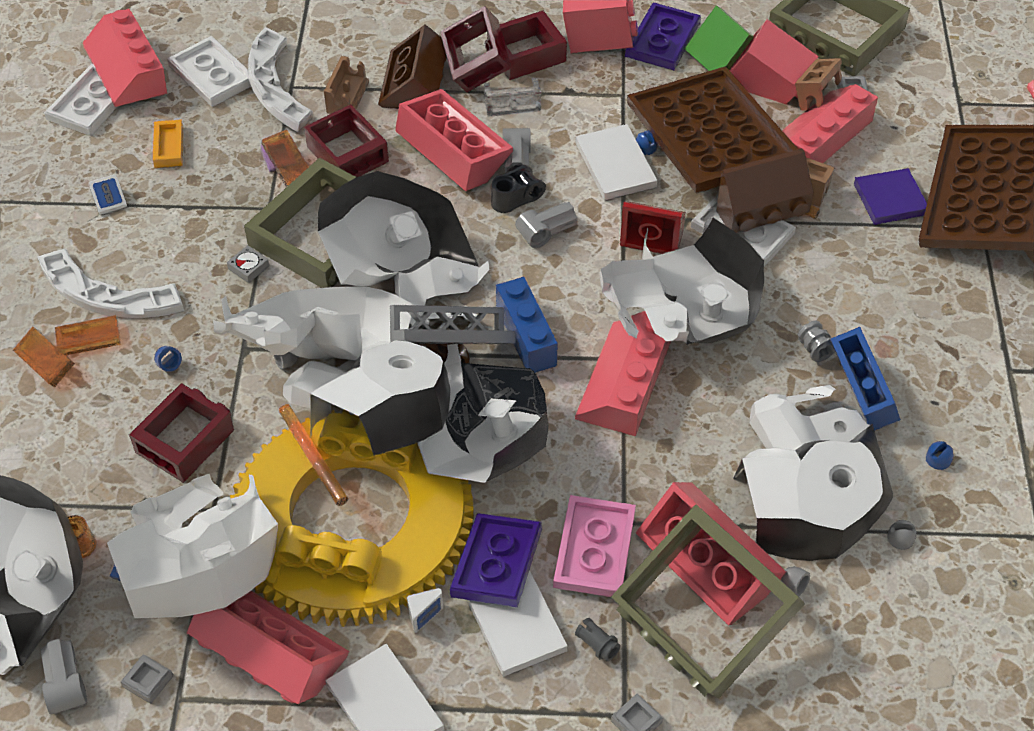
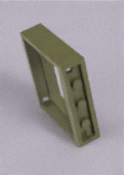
[769,0,910,76]
[244,157,356,288]
[611,504,805,699]

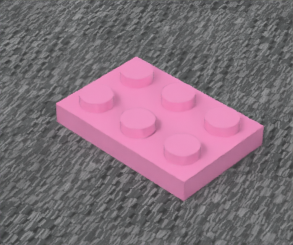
[553,495,636,597]

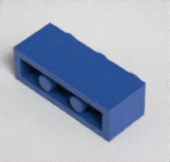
[496,277,558,373]
[831,327,901,431]

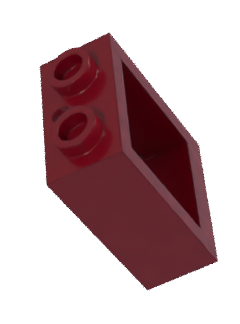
[440,6,512,93]
[485,10,567,80]
[304,104,389,177]
[129,383,234,483]

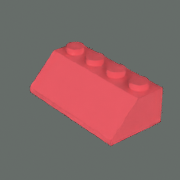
[83,9,167,107]
[782,84,878,163]
[395,89,513,191]
[575,311,671,436]
[636,482,786,625]
[187,591,349,704]

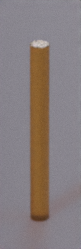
[279,404,348,506]

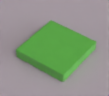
[685,5,754,71]

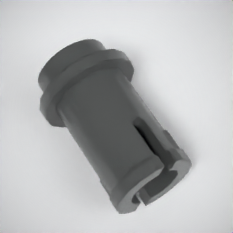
[575,618,620,661]

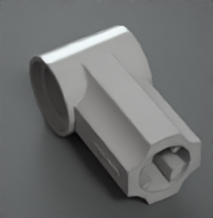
[503,128,531,175]
[515,202,577,248]
[40,639,87,715]

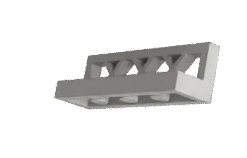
[390,305,515,344]

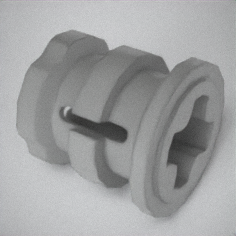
[797,320,835,362]

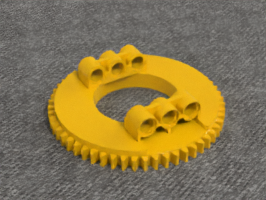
[230,409,474,627]

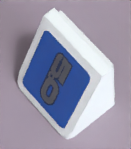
[89,174,127,215]
[407,588,443,633]

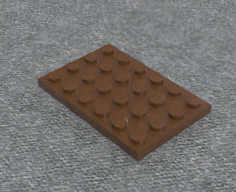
[627,66,798,193]
[919,125,1034,251]

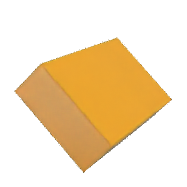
[153,119,183,168]

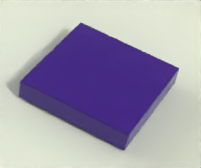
[854,168,927,225]

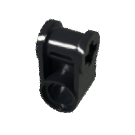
[491,165,546,213]

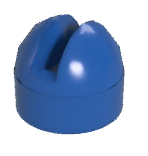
[636,130,658,155]
[154,346,182,372]
[926,441,954,470]

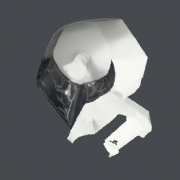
[417,344,548,483]

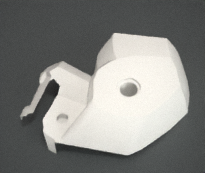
[213,286,413,360]
[107,474,278,618]

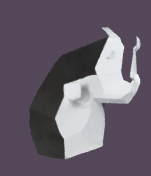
[318,171,490,329]
[600,217,764,345]
[283,340,450,456]
[733,385,893,561]
[0,475,83,675]

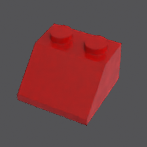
[620,201,686,254]

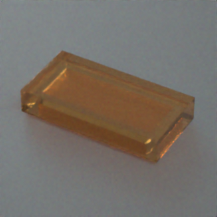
[261,129,308,187]
[55,315,121,357]
[13,326,75,387]

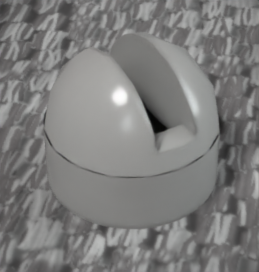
[274,352,299,370]
[887,520,916,550]
[781,566,810,597]

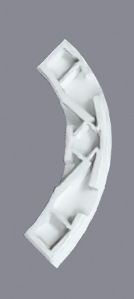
[248,27,313,132]
[37,248,184,318]

